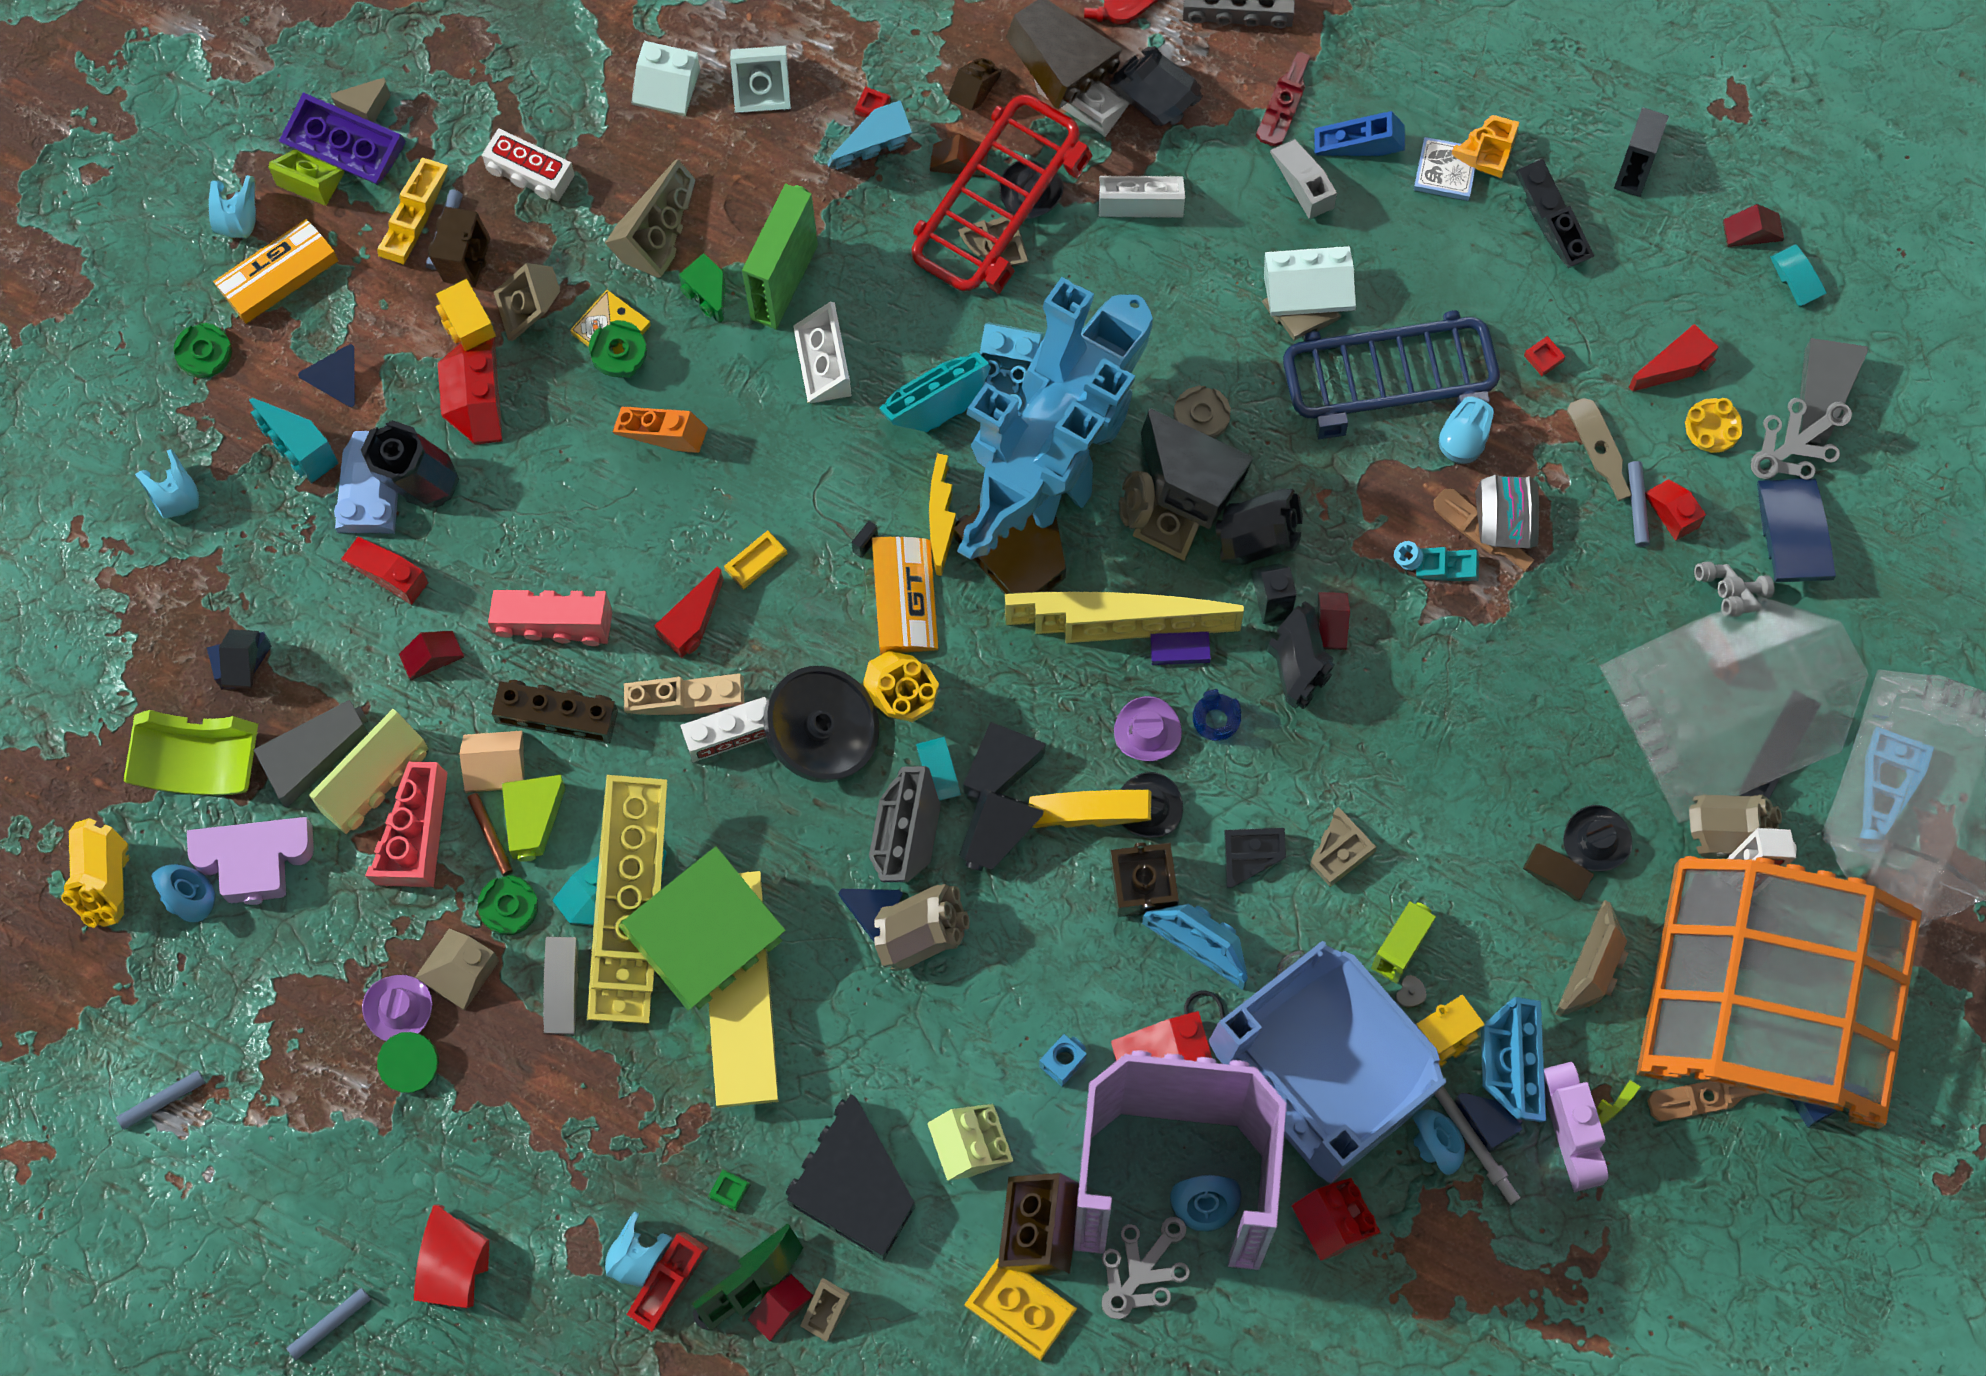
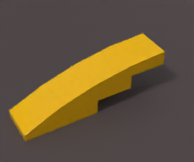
[377,158,448,264]
[929,453,956,576]
[1029,790,1151,828]

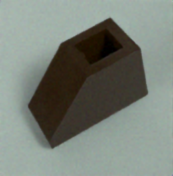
[947,58,1002,111]

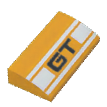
[213,219,338,324]
[872,537,938,655]

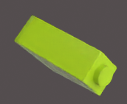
[502,775,566,862]
[1371,901,1436,984]

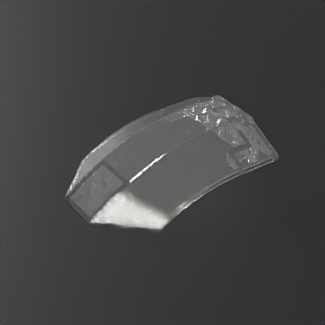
[1599,596,1869,824]
[1821,670,1986,927]

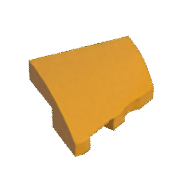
[1452,115,1519,178]

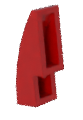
[626,1231,709,1331]

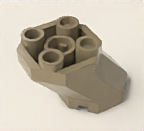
[1689,795,1782,859]
[874,884,970,971]

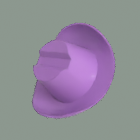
[1114,696,1182,761]
[362,975,432,1041]

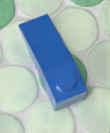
[1315,111,1405,156]

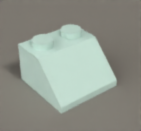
[632,41,700,116]
[730,46,791,113]

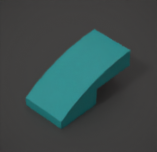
[1770,244,1826,307]
[1416,547,1479,581]
[916,736,961,801]

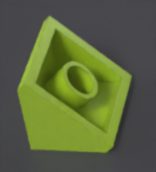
[268,149,345,206]

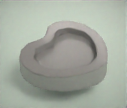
[1396,975,1427,1008]

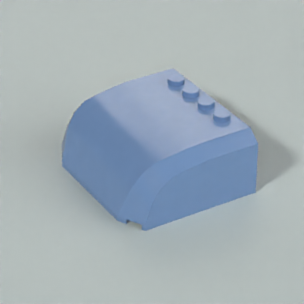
[1209,941,1446,1184]

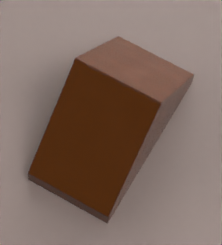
[930,134,989,178]

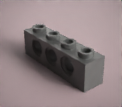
[1183,0,1295,28]

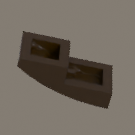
[1523,843,1594,900]

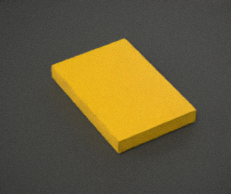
[964,1257,1077,1361]

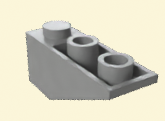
[1270,139,1337,220]

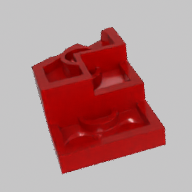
[414,1204,490,1308]

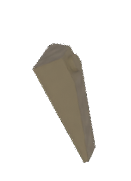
[605,159,696,278]

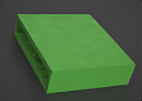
[742,183,818,330]
[619,846,786,1011]

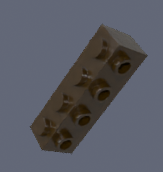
[492,680,618,744]

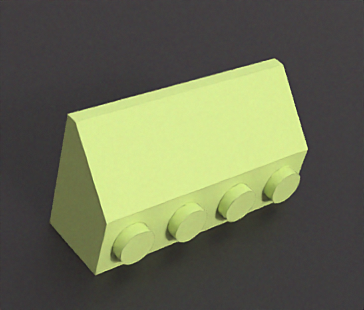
[309,709,429,834]

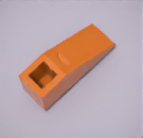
[612,407,708,453]

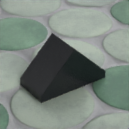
[219,629,260,688]

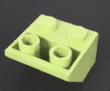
[927,1104,1013,1181]

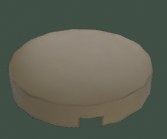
[1173,386,1231,439]
[1119,471,1155,529]

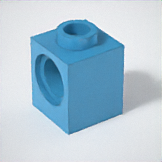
[1039,1034,1087,1087]

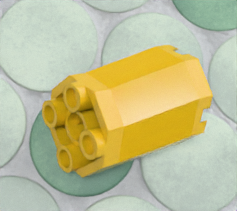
[863,650,939,722]
[61,818,129,928]

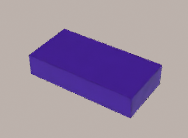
[1150,632,1211,665]

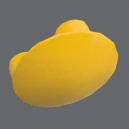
[1685,398,1743,453]

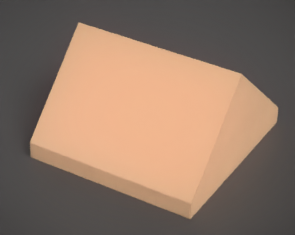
[459,731,524,793]

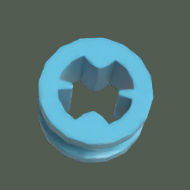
[1394,541,1424,570]

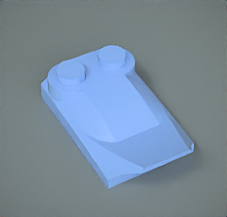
[334,431,398,534]

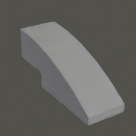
[543,937,579,1035]

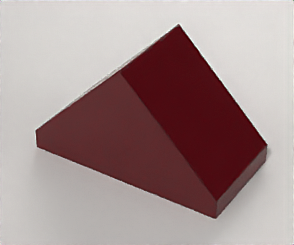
[1723,204,1784,247]
[1318,592,1350,650]
[399,631,464,681]
[748,1274,814,1342]

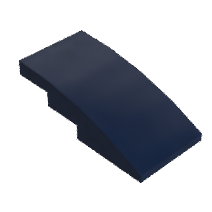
[1757,478,1836,582]

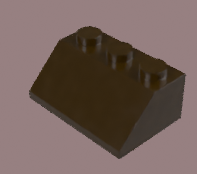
[998,1173,1080,1276]

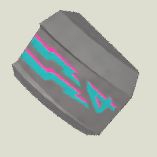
[1475,475,1539,548]

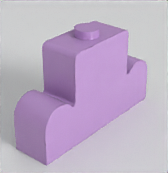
[187,817,314,905]
[1544,1062,1608,1192]

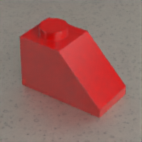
[1645,479,1706,541]

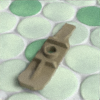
[1567,398,1631,501]

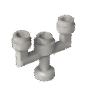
[1694,562,1774,617]

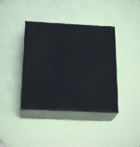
[852,520,878,558]

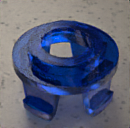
[1192,689,1241,741]

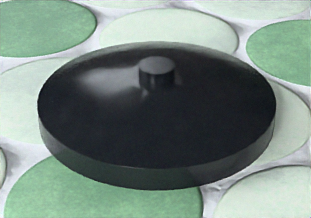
[763,666,879,783]

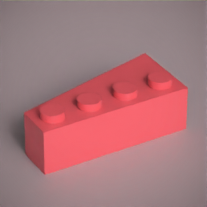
[488,590,613,646]
[365,762,448,887]

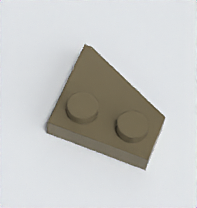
[1310,807,1376,887]

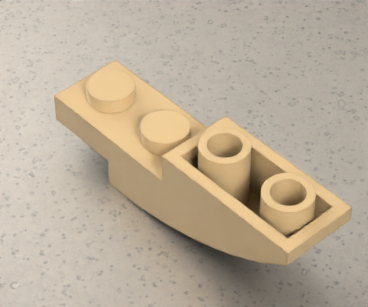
[624,673,744,715]

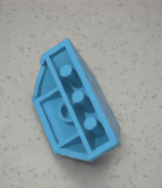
[1142,904,1248,990]
[1481,997,1546,1122]

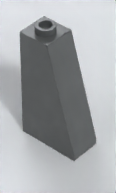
[1798,338,1868,446]
[253,700,368,807]

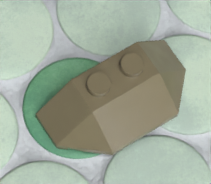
[1555,900,1628,1017]

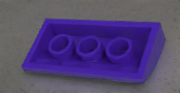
[279,92,406,185]

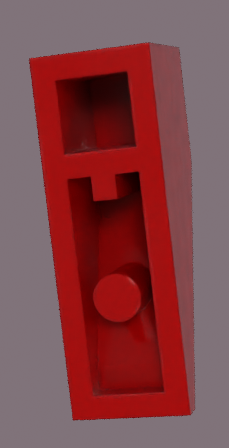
[1629,324,1719,391]
[341,536,429,605]
[654,566,724,658]

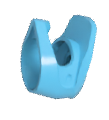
[209,175,256,239]
[1439,397,1494,464]
[135,449,199,519]
[605,1211,673,1287]

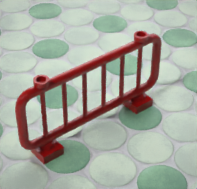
[912,94,1092,294]

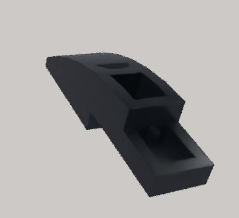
[1516,158,1595,268]

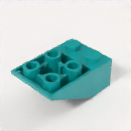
[249,398,339,483]

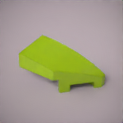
[1596,1080,1641,1126]

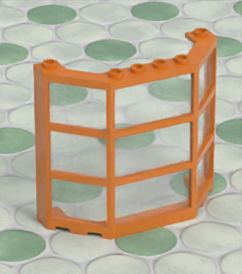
[1636,856,1922,1129]

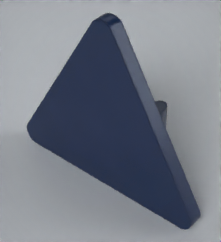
[298,344,355,407]
[838,889,903,942]

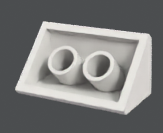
[1034,79,1129,137]
[1099,176,1185,217]
[793,302,852,403]

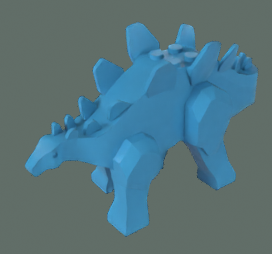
[957,277,1153,560]

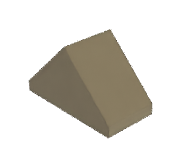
[331,78,391,123]
[800,1278,852,1342]

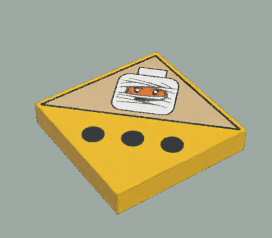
[570,290,651,354]

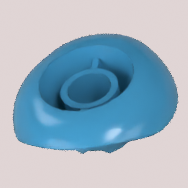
[152,864,215,922]
[1413,1109,1465,1175]
[1170,1175,1241,1231]

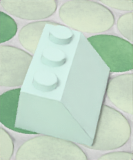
[1264,246,1356,316]

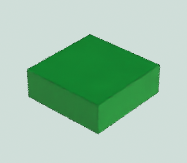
[708,1169,751,1212]

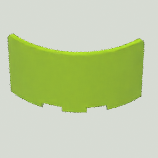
[124,710,258,795]

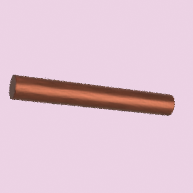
[467,793,513,876]

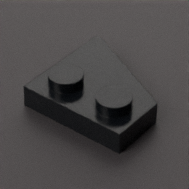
[1224,828,1286,888]

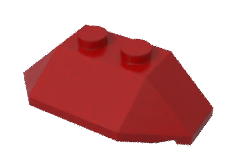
[438,337,503,445]

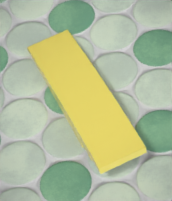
[1005,592,1244,643]
[587,775,667,1024]
[709,871,779,1108]

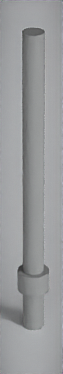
[1435,1086,1520,1205]

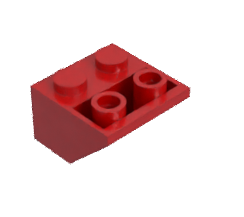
[1291,1178,1381,1261]

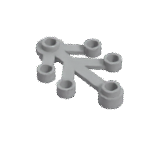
[1751,398,1852,479]
[1102,1217,1190,1319]

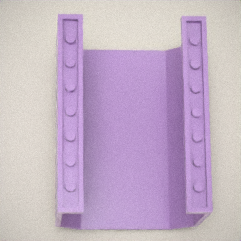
[1074,1051,1286,1270]

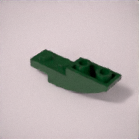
[692,1223,804,1331]

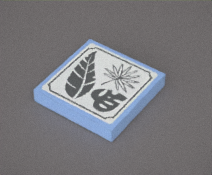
[1414,137,1475,201]

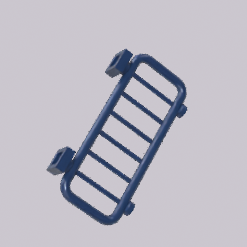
[1283,310,1500,440]

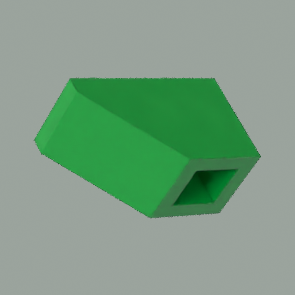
[679,253,725,323]

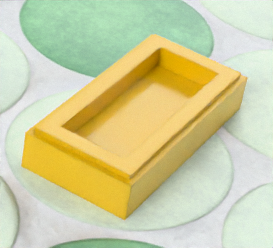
[724,530,787,590]

